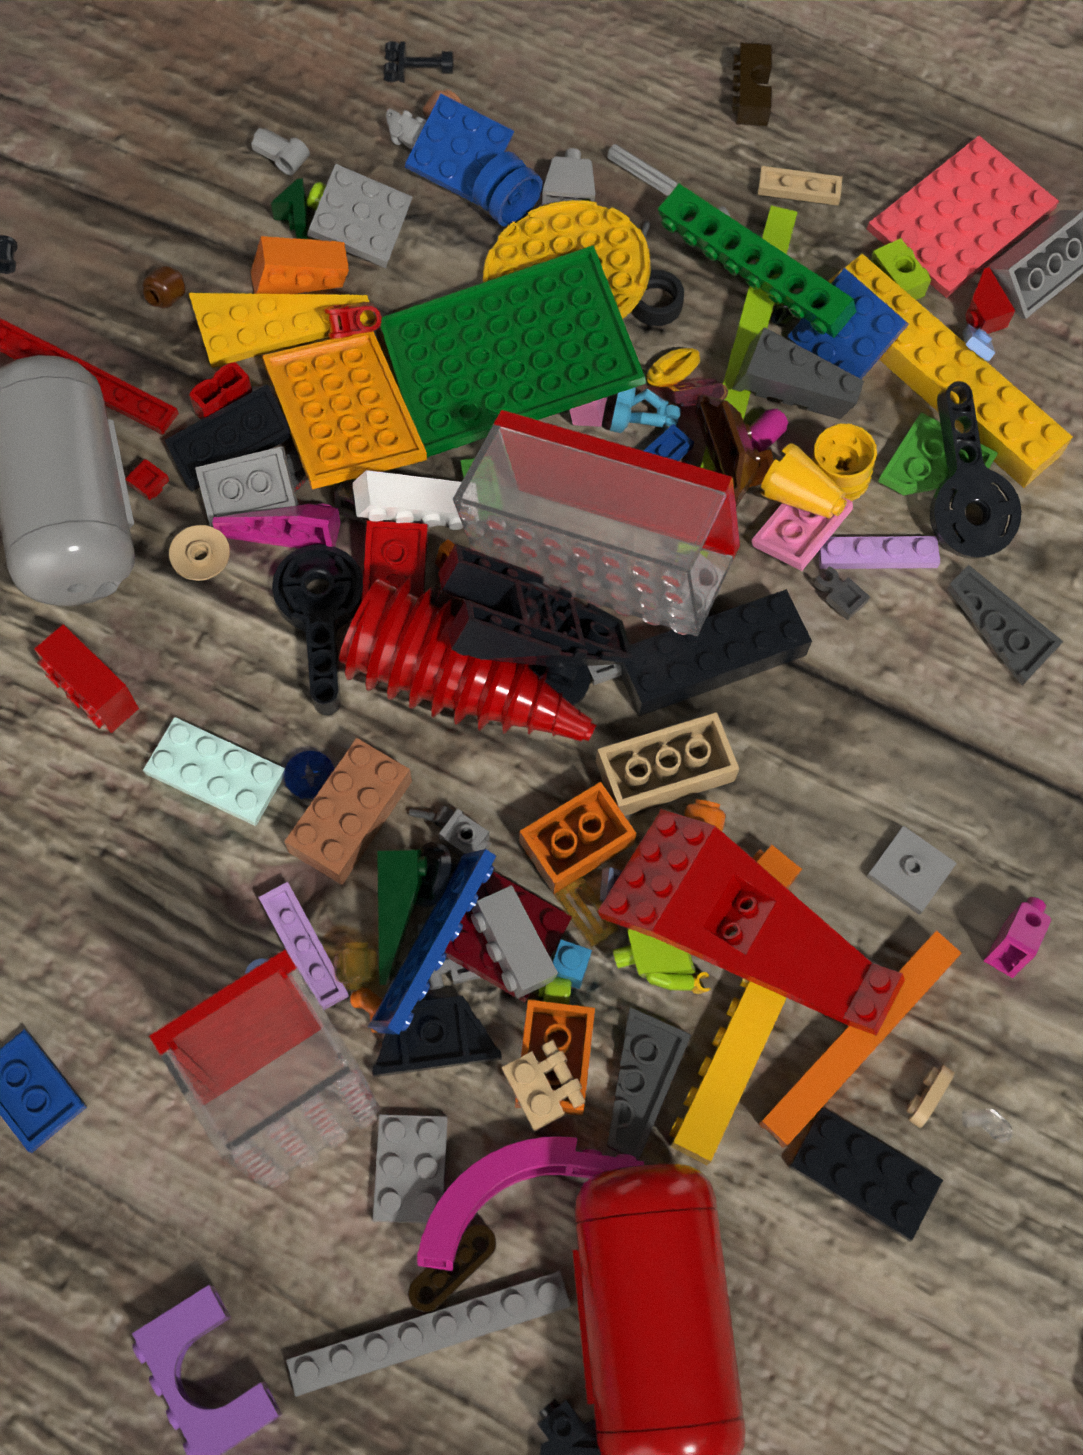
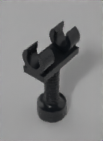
[383,41,454,83]

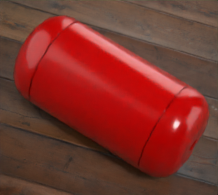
[572,1164,745,1455]

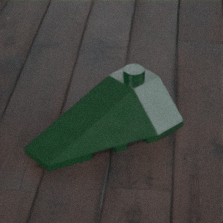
[377,849,427,985]

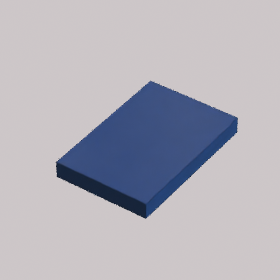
[0,1029,87,1153]

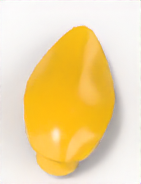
[646,348,700,388]

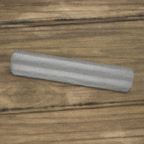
[607,144,678,196]

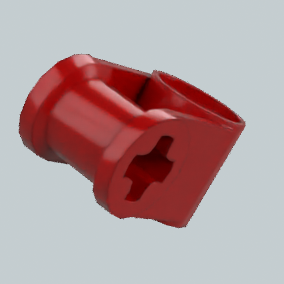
[324,302,382,339]

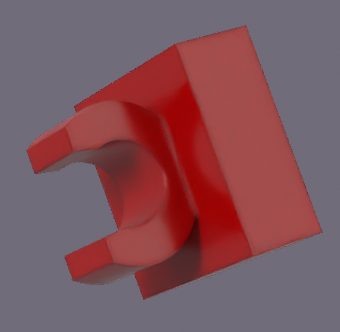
[125,459,170,501]

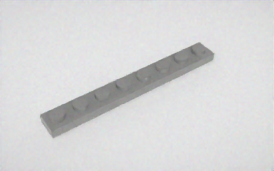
[287,1271,570,1397]

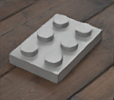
[195,447,298,526]
[373,1115,448,1223]

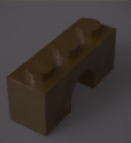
[732,42,772,126]

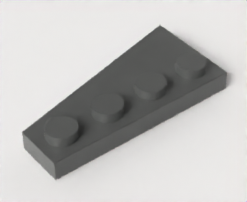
[947,565,1063,686]

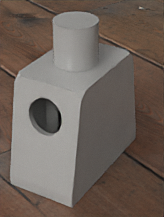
[542,148,595,206]

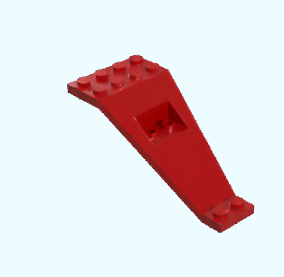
[597,809,905,1036]

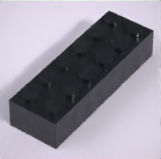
[620,589,812,717]

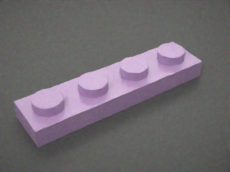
[818,536,940,569]
[259,882,349,1012]

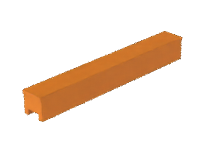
[759,930,962,1148]

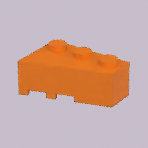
[251,236,349,294]

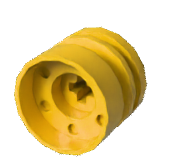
[812,424,877,501]

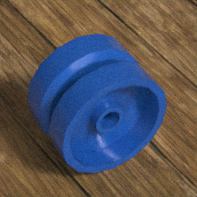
[472,151,543,227]

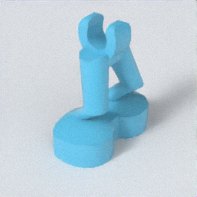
[610,388,681,433]

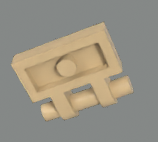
[502,1040,586,1131]

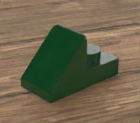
[271,178,308,239]

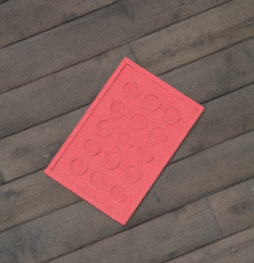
[867,136,1059,298]

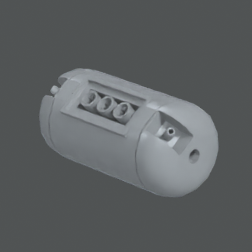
[0,355,135,606]

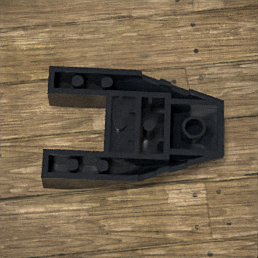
[439,544,633,668]

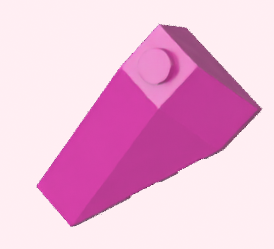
[212,504,341,549]

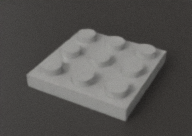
[307,164,413,268]

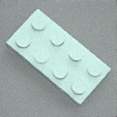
[143,717,286,826]

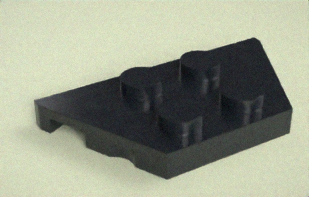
[372,995,502,1077]

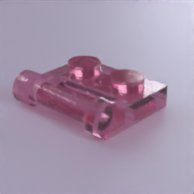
[667,378,728,407]

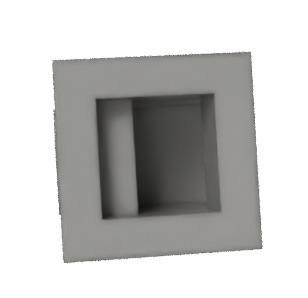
[439,809,491,857]

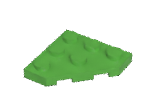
[878,412,998,495]

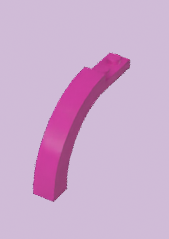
[417,1136,644,1271]

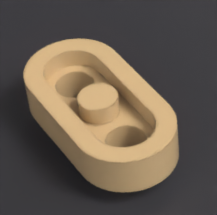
[906,1064,955,1128]

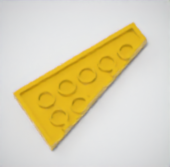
[189,293,375,368]

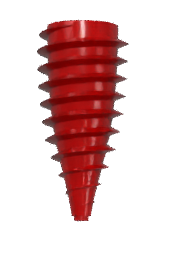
[339,576,597,742]

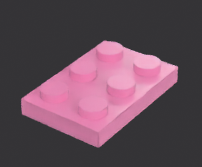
[752,498,853,571]

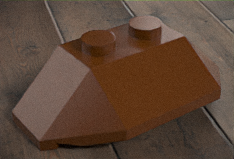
[695,395,760,507]

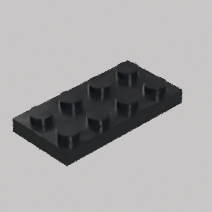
[164,384,292,492]
[789,1107,943,1242]

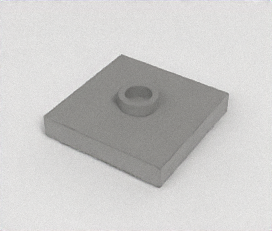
[866,825,957,915]

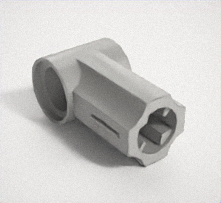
[251,128,310,176]

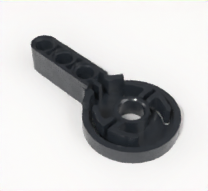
[930,381,1021,559]
[272,544,363,715]

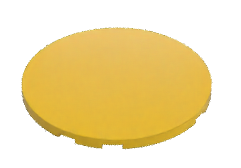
[483,200,651,319]

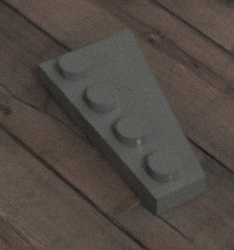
[607,1007,691,1160]

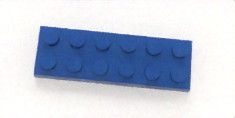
[368,849,496,1034]

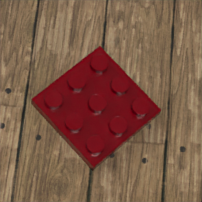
[444,872,572,1003]

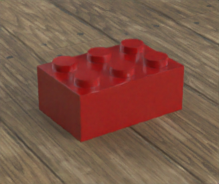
[34,624,139,733]

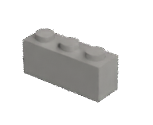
[471,885,558,999]

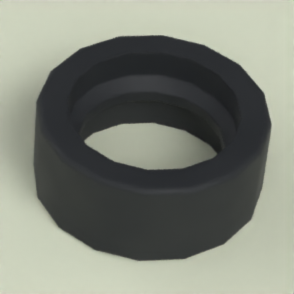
[632,270,684,326]

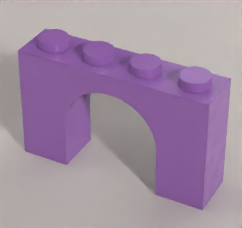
[132,1285,283,1455]

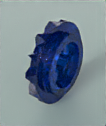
[284,751,334,800]

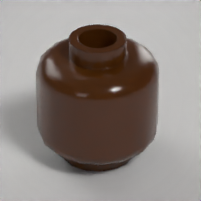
[142,265,186,309]

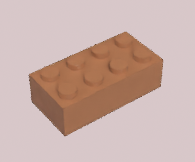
[284,738,412,885]

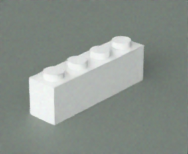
[353,470,477,530]

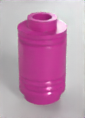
[749,408,788,452]

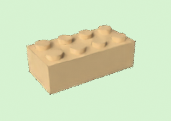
[596,712,739,816]

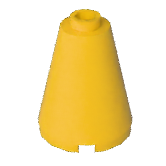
[760,443,847,519]

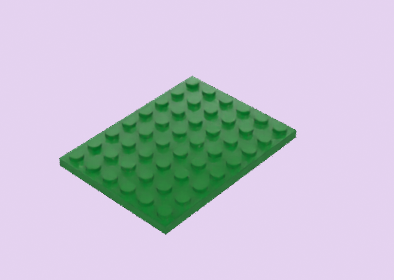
[380,245,646,458]

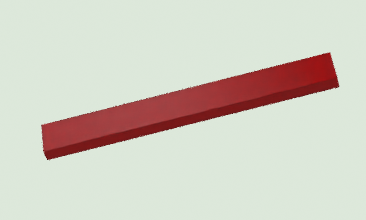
[0,318,179,435]

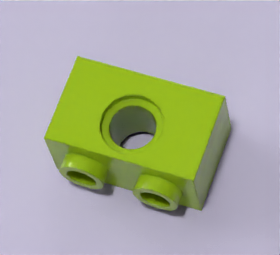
[870,238,931,300]

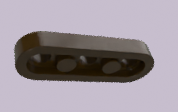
[408,1225,496,1312]

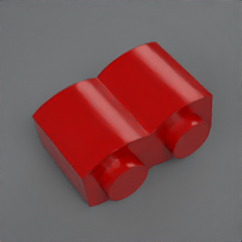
[189,362,252,420]

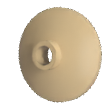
[169,525,230,581]

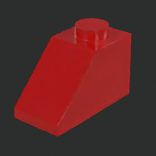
[965,267,1015,334]

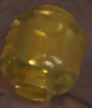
[334,942,377,990]

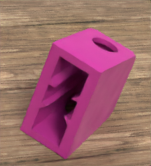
[984,897,1052,978]

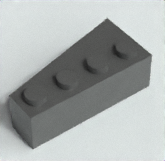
[732,327,864,419]

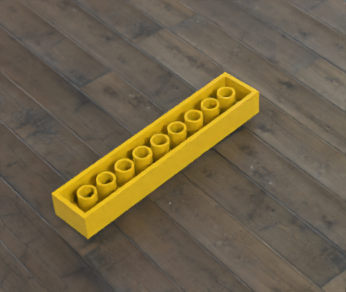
[828,254,1073,488]

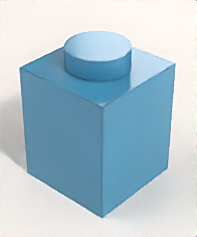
[553,940,592,989]

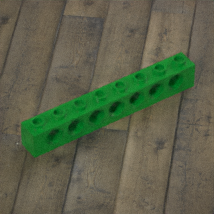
[658,183,856,338]

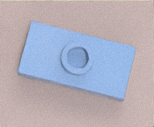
[962,324,995,361]

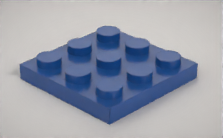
[405,94,514,205]
[788,268,909,379]

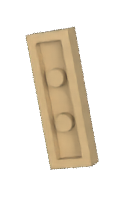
[757,166,842,206]

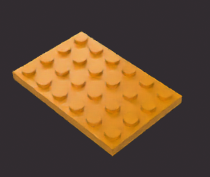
[262,331,427,489]

